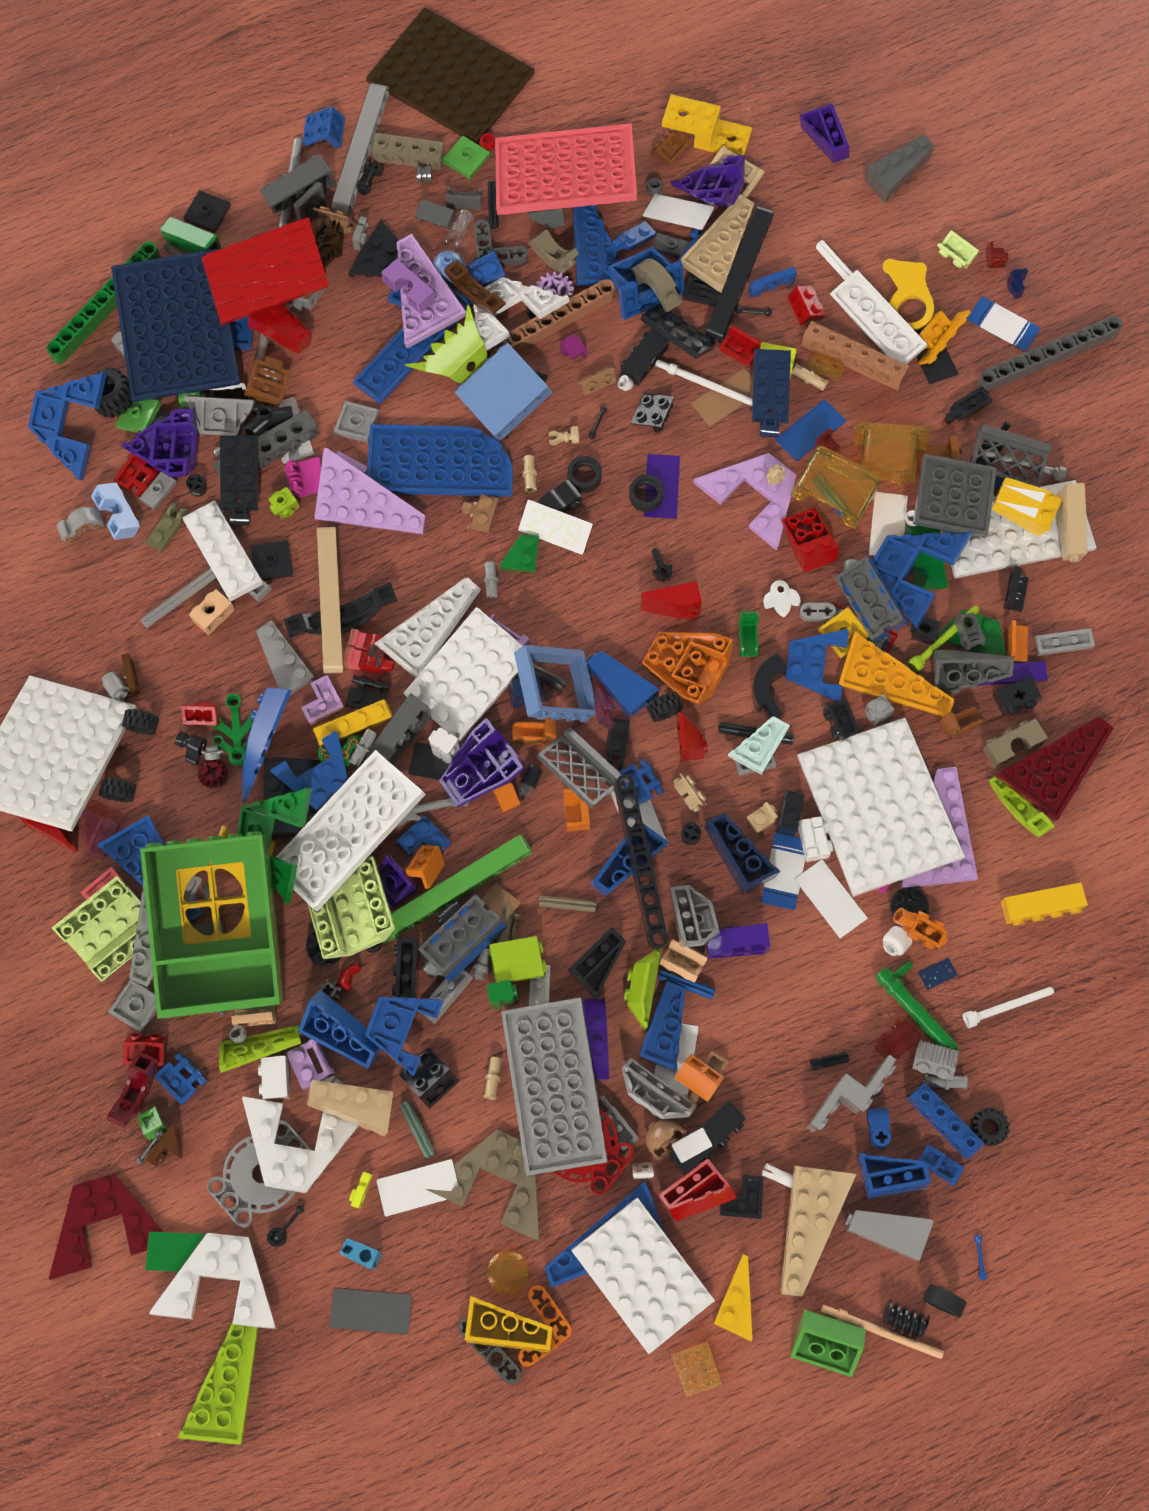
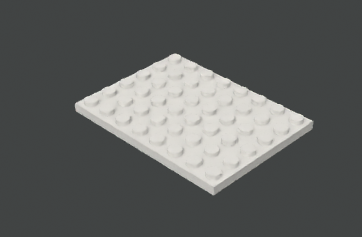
[0,676,137,831]
[797,718,965,897]

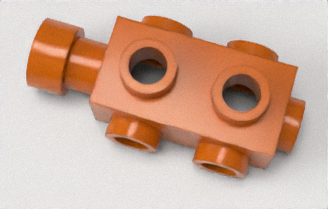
[893,908,948,950]

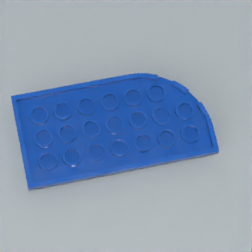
[367,424,513,497]

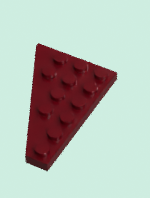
[995,717,1114,821]

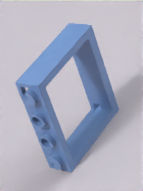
[514,645,598,722]

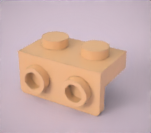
[659,938,708,983]

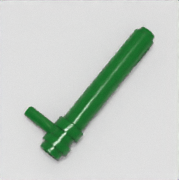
[875,961,960,1051]

